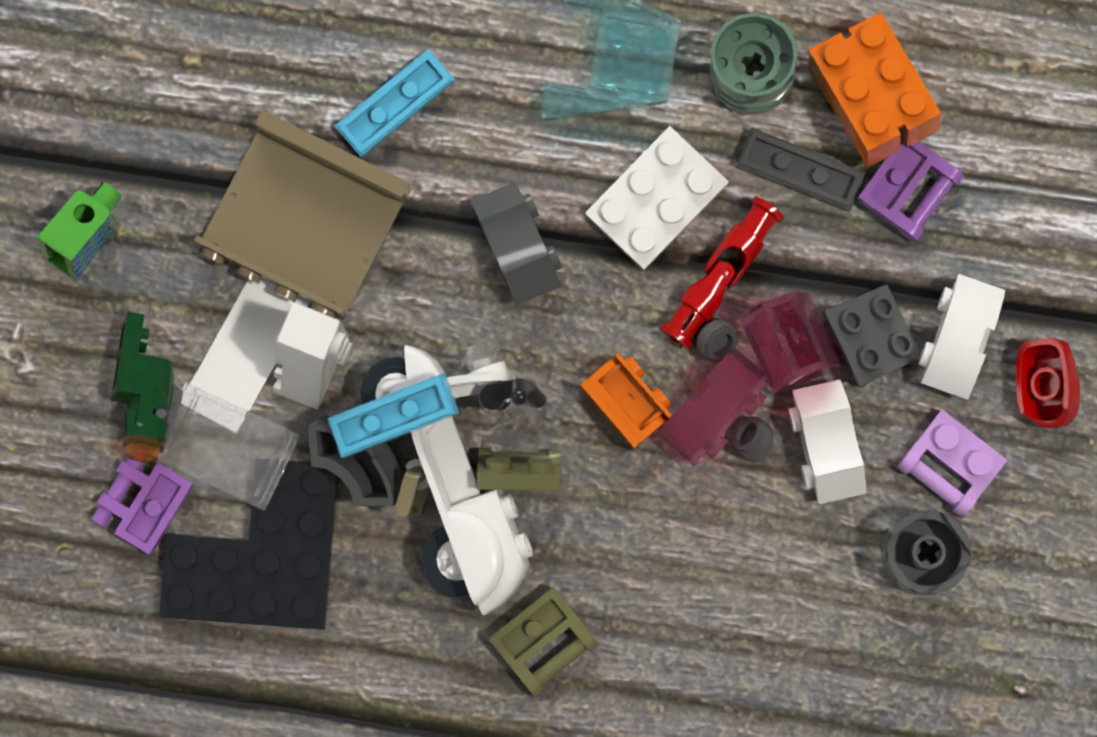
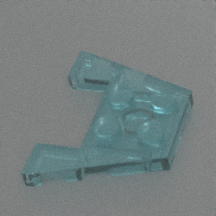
[540,0,681,121]

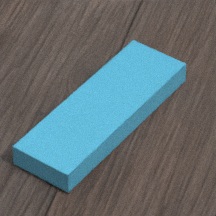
[335,49,455,159]
[327,374,460,458]

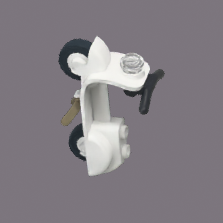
[360,341,546,616]

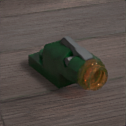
[110,312,183,463]

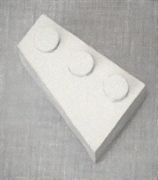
[273,302,353,410]

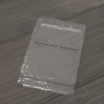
[151,382,301,511]

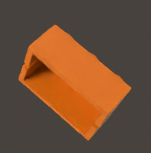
[808,12,941,168]

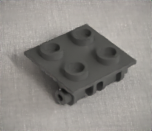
[822,284,921,388]

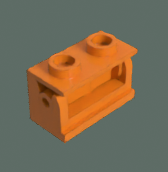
[580,353,672,450]

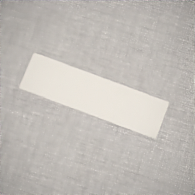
[181,279,309,433]

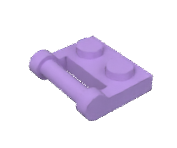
[896,409,1008,519]

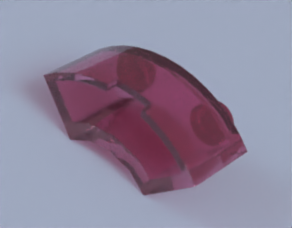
[658,347,772,467]

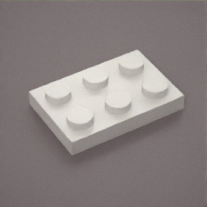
[585,126,729,271]

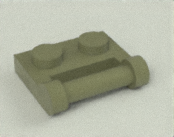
[476,448,561,491]
[489,587,600,697]

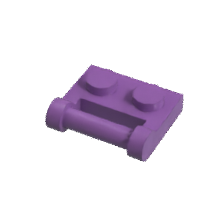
[857,136,964,242]

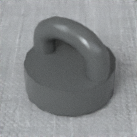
[694,317,738,362]
[731,416,773,462]

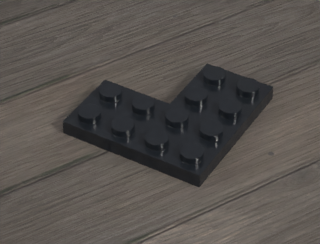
[159,458,338,630]

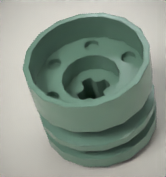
[710,12,798,115]

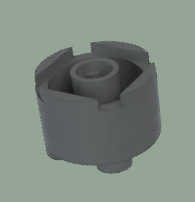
[881,511,970,595]

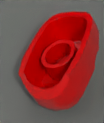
[1016,338,1080,429]

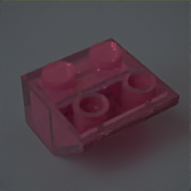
[740,291,842,394]

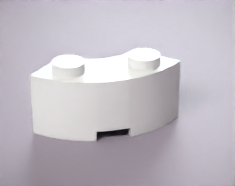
[918,274,1005,400]
[788,379,867,504]

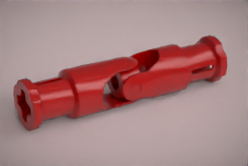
[659,196,784,350]

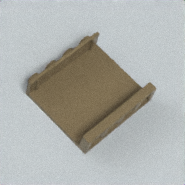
[194,110,411,320]

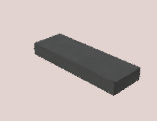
[736,128,865,212]

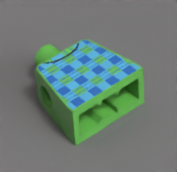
[37,182,122,282]

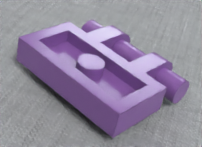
[91,449,195,555]

